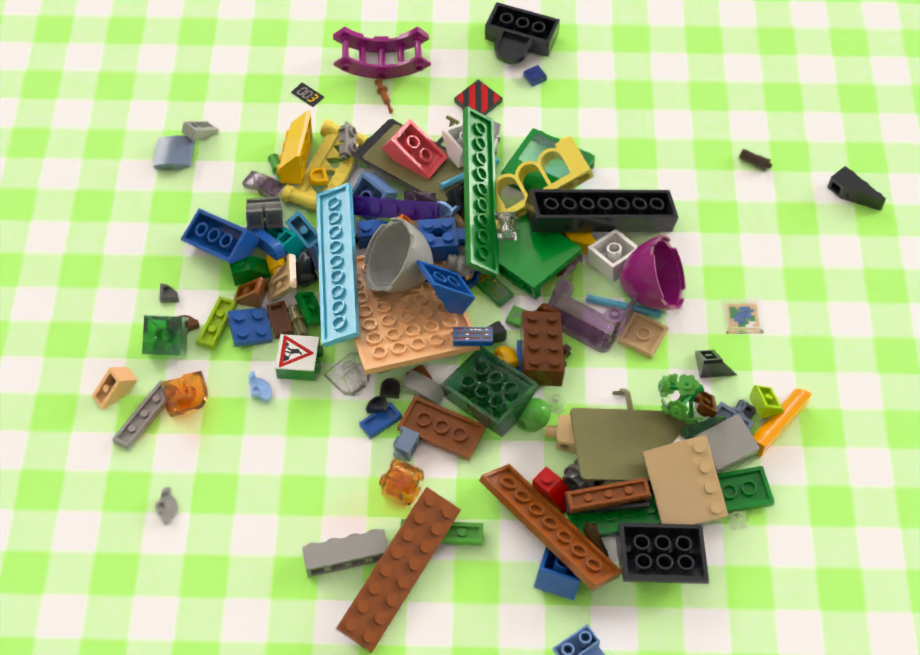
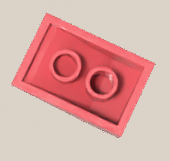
[381,119,448,179]

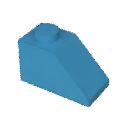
[285,211,318,248]

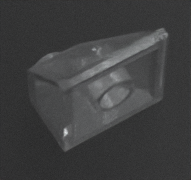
[324,352,370,397]

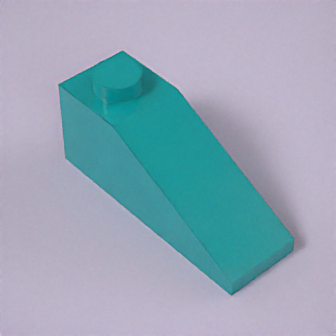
[262,220,306,260]

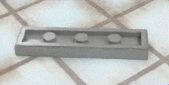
[112,380,177,451]

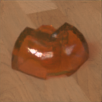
[161,371,208,418]

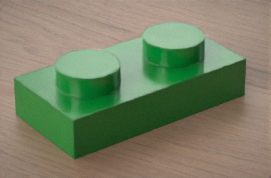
[294,292,321,326]

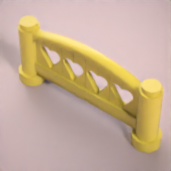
[281,119,368,212]

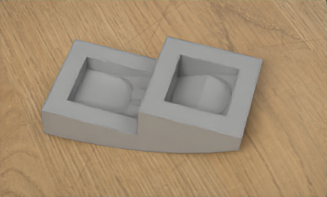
[402,369,447,405]

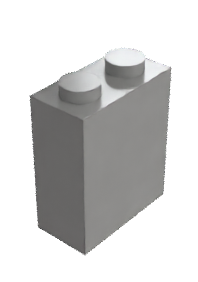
[696,414,760,474]

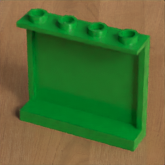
[498,214,583,300]

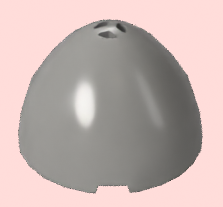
[364,217,433,293]

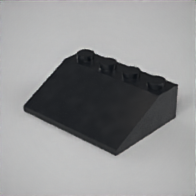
[615,523,709,584]

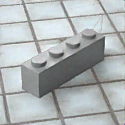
[302,529,388,578]

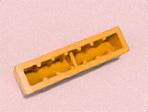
[753,389,812,457]

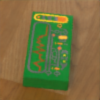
[476,274,514,307]

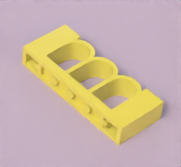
[496,135,594,231]

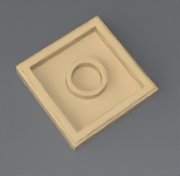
[617,312,669,359]

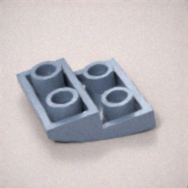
[152,135,195,170]

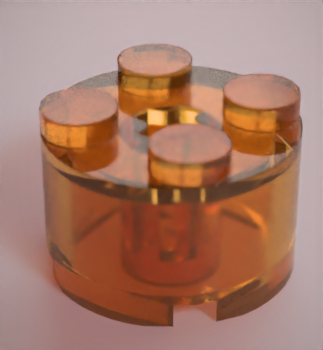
[379,458,424,507]

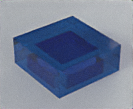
[523,65,547,87]

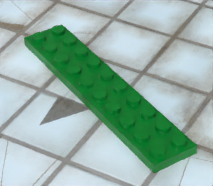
[462,106,499,278]
[565,466,775,537]

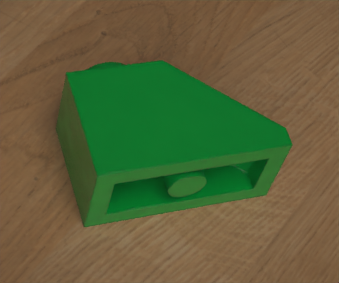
[229,256,271,286]

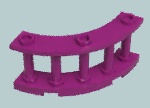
[333,26,431,80]

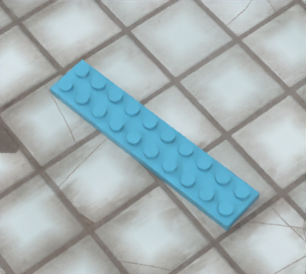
[316,183,360,347]

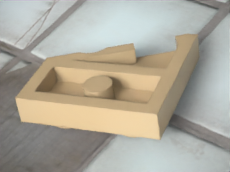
[268,253,297,302]

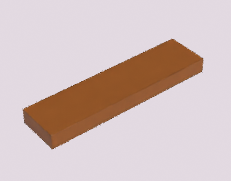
[565,477,652,513]

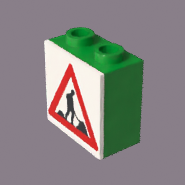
[275,334,323,381]

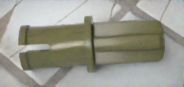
[287,304,308,336]

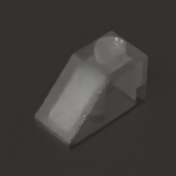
[495,211,519,240]

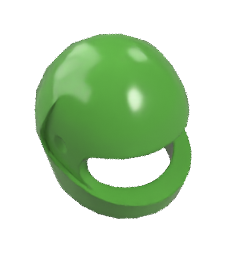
[514,398,551,432]

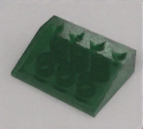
[441,346,539,437]

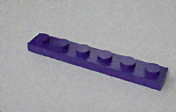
[353,196,440,221]

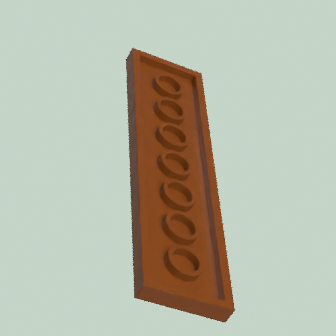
[479,464,621,591]
[335,487,461,653]

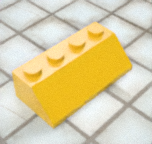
[277,110,313,184]

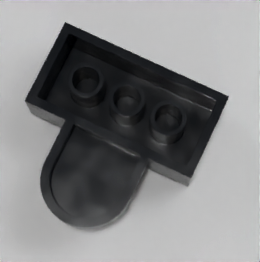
[485,2,560,64]

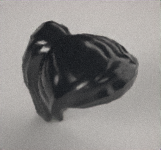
[296,248,318,287]

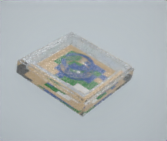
[721,298,765,334]

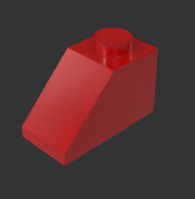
[532,466,570,514]

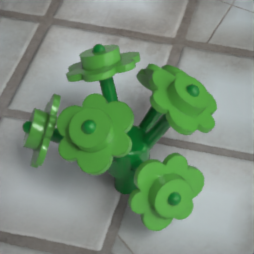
[658,373,704,426]

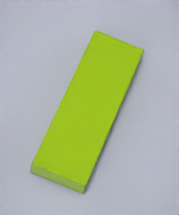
[196,296,237,351]

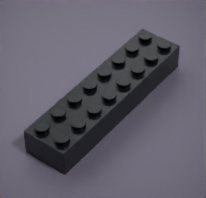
[525,189,679,232]

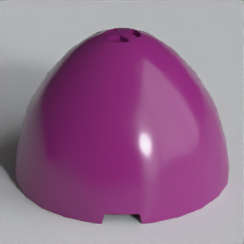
[620,235,686,311]

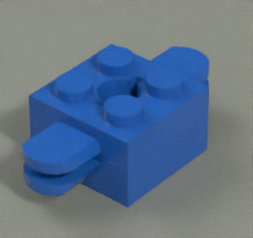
[418,217,465,262]

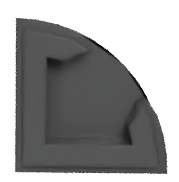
[159,283,179,303]

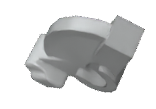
[155,487,177,525]

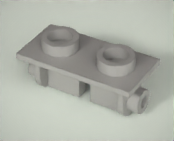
[338,121,358,160]

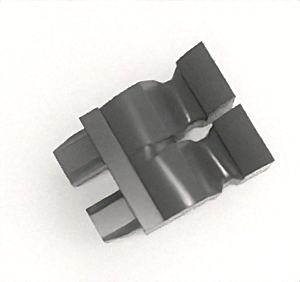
[246,196,283,230]

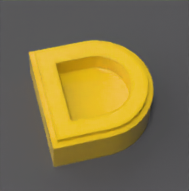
[309,166,329,186]

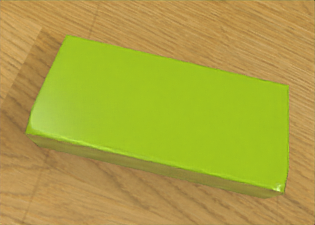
[749,385,784,419]

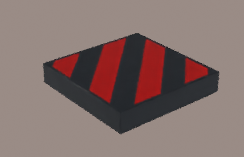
[454,79,503,115]

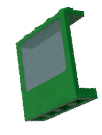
[501,128,596,193]

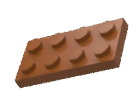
[397,395,486,461]

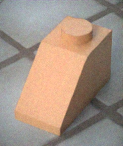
[92,367,137,409]

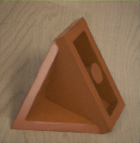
[234,277,271,308]

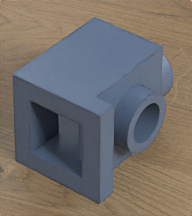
[393,426,420,462]

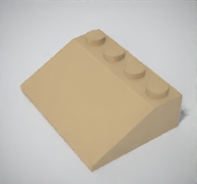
[642,435,728,525]

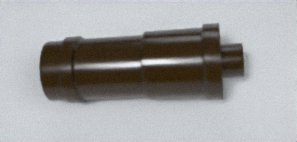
[739,149,773,171]
[582,521,609,557]

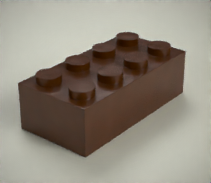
[520,311,565,387]

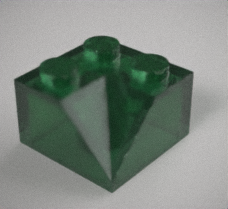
[142,315,188,356]

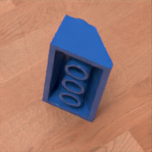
[180,208,261,264]

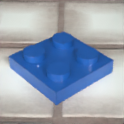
[227,307,273,347]

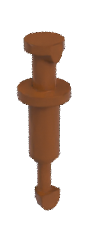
[374,78,393,114]

